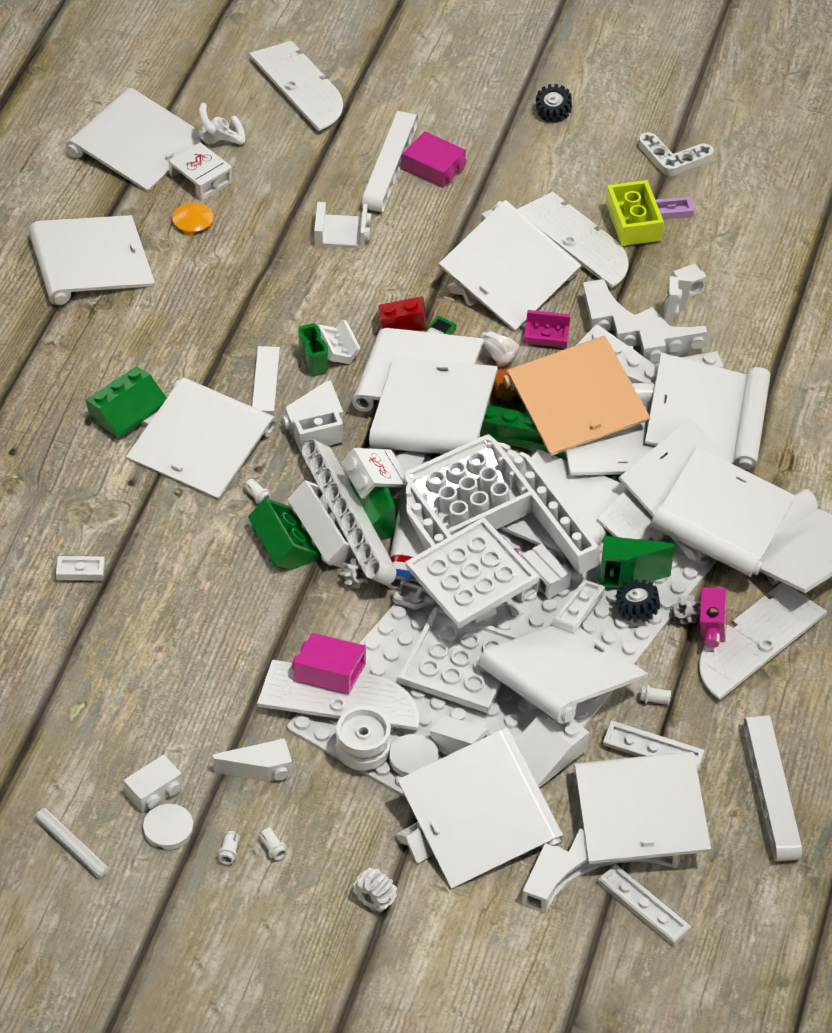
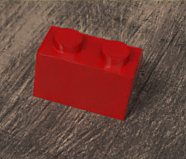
[378,296,427,331]

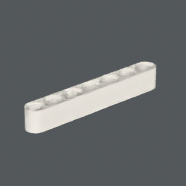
[362,111,418,212]
[744,715,802,862]

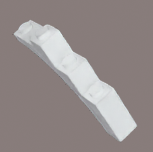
[583,279,708,362]
[522,829,681,913]

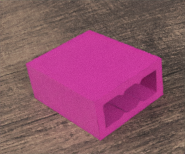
[402,131,467,188]
[292,633,366,694]

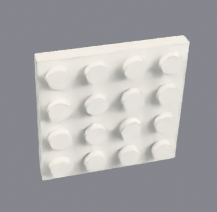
[405,517,539,628]
[398,607,521,713]

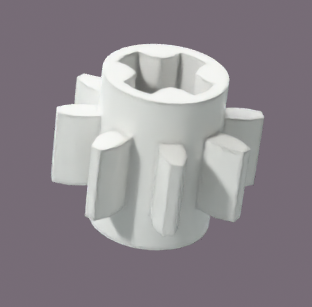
[340,558,368,588]
[672,595,701,624]

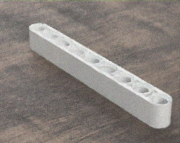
[302,439,396,585]

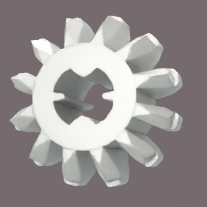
[353,867,397,912]

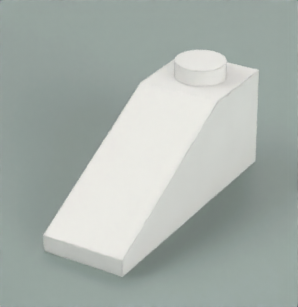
[212,738,293,782]

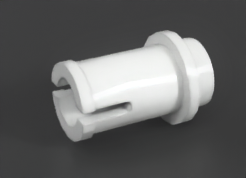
[243,479,272,505]
[640,685,671,706]
[258,828,287,860]
[217,831,240,865]

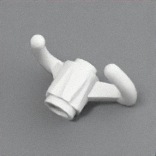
[199,103,245,145]

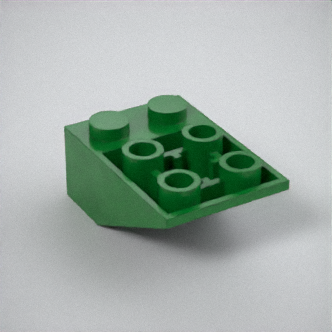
[599,535,675,589]

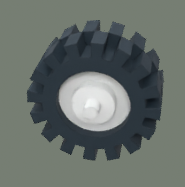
[536,84,572,123]
[616,579,660,622]

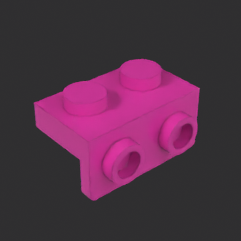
[524,310,570,348]

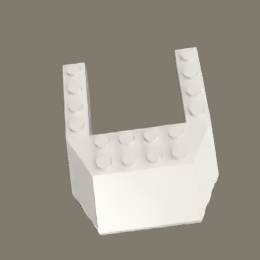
[406,435,600,623]

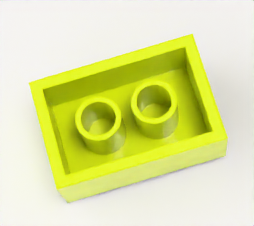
[606,180,664,246]

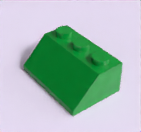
[85,366,167,437]
[480,405,544,446]
[350,480,395,540]
[248,498,322,570]

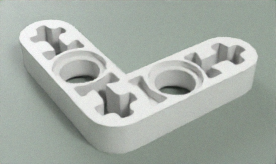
[639,132,714,176]

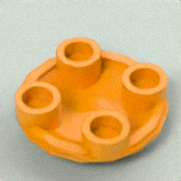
[172,203,213,236]

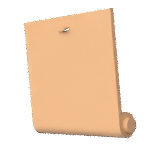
[503,336,650,456]

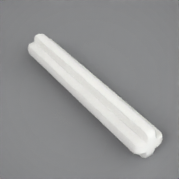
[36,808,108,878]

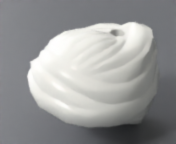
[480,331,519,368]

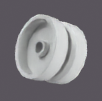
[336,706,391,771]

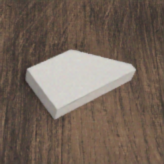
[393,580,436,610]

